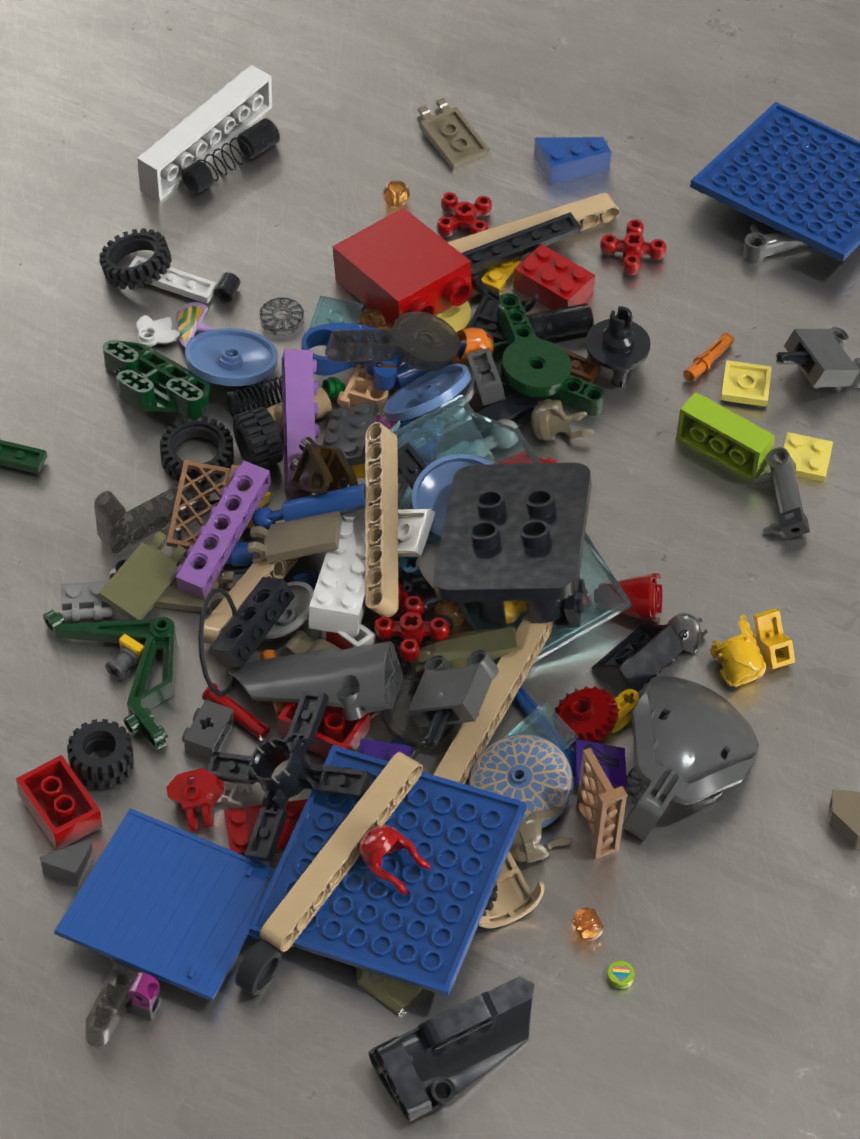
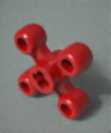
[437,192,492,237]
[600,219,667,275]
[374,596,449,662]

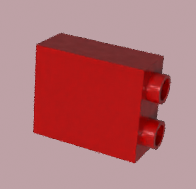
[332,207,472,335]

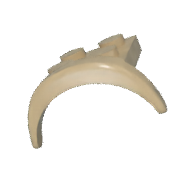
[478,851,544,928]

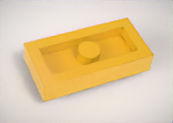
[481,258,521,295]

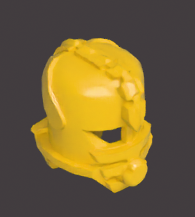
[710,614,766,687]

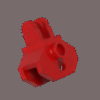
[166,768,225,831]

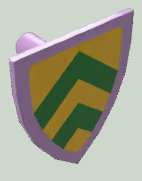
[176,302,214,347]

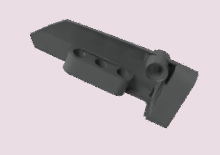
[229,641,403,721]

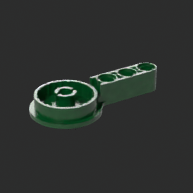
[496,293,572,397]
[492,341,605,416]

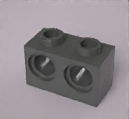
[467,347,505,406]

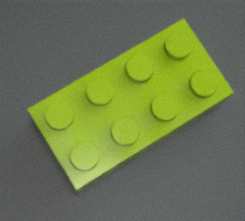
[676,392,775,483]

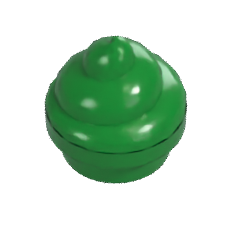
[321,377,346,400]

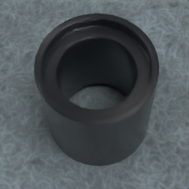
[214,272,241,303]

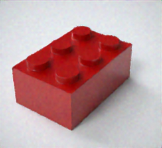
[513,244,595,310]
[277,702,370,758]
[16,755,103,851]

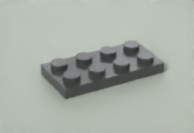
[322,403,378,466]

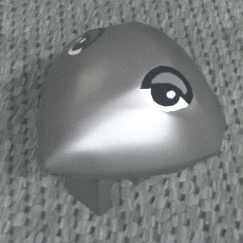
[666,613,708,654]

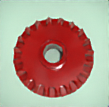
[553,686,619,743]

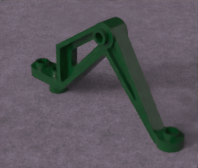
[43,609,176,750]

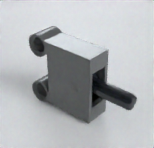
[776,327,860,389]
[408,649,499,748]

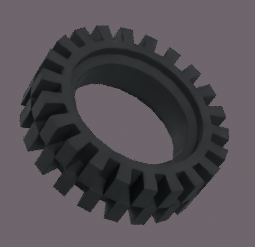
[99,228,172,290]
[160,416,234,486]

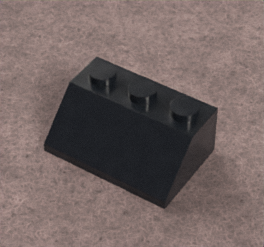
[591,625,684,692]

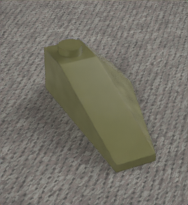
[414,626,519,678]

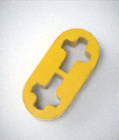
[611,689,640,732]

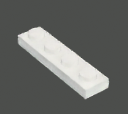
[129,256,217,304]

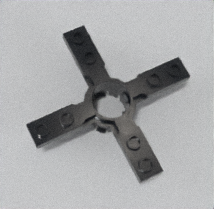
[207,690,372,862]

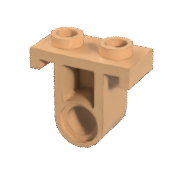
[337,367,388,415]

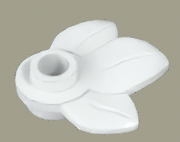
[136,315,180,347]

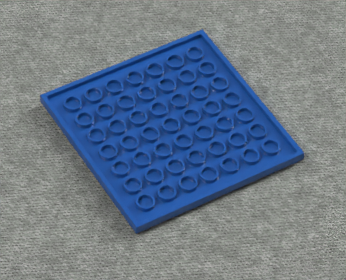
[690,102,860,262]
[249,745,527,997]

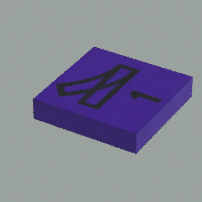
[573,739,627,790]

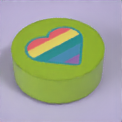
[607,961,635,989]

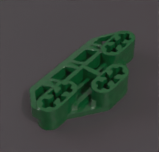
[102,340,211,419]

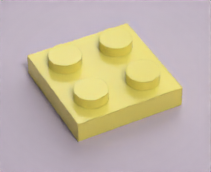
[721,360,772,407]
[780,432,833,482]

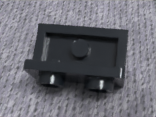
[555,576,585,629]

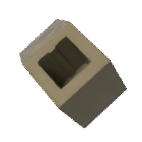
[829,789,860,850]

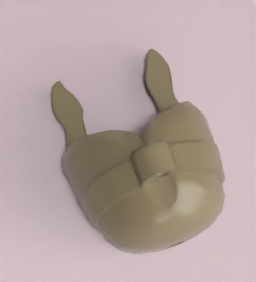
[531,399,594,441]
[509,807,573,863]

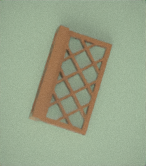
[166,460,240,550]
[576,748,627,859]

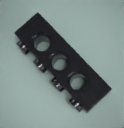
[209,577,295,669]

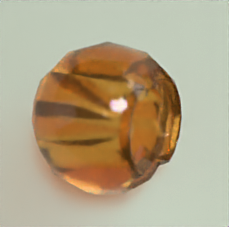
[382,181,410,207]
[358,309,386,331]
[434,600,465,630]
[572,907,604,941]

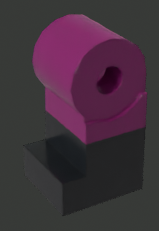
[126,973,162,1021]

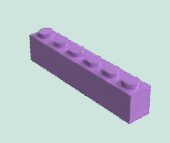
[281,349,319,491]

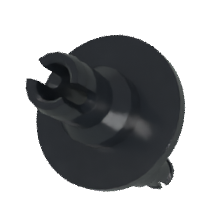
[586,306,650,388]

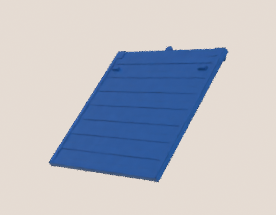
[54,808,276,1001]

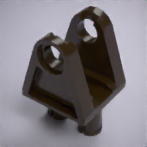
[289,437,358,494]

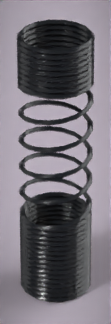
[181,118,280,194]

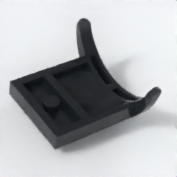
[467,276,539,343]

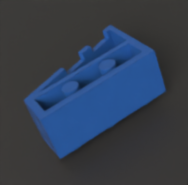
[534,137,612,185]

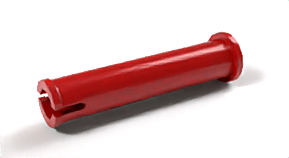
[202,683,271,741]

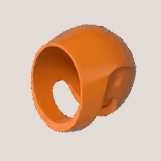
[450,328,494,365]

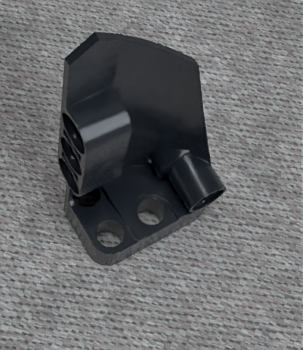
[368,976,535,1122]

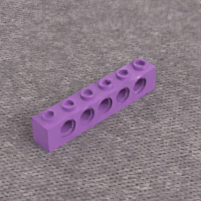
[175,460,271,599]

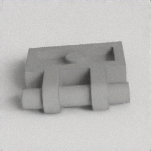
[61,581,112,622]

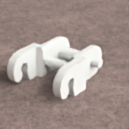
[217,781,252,809]

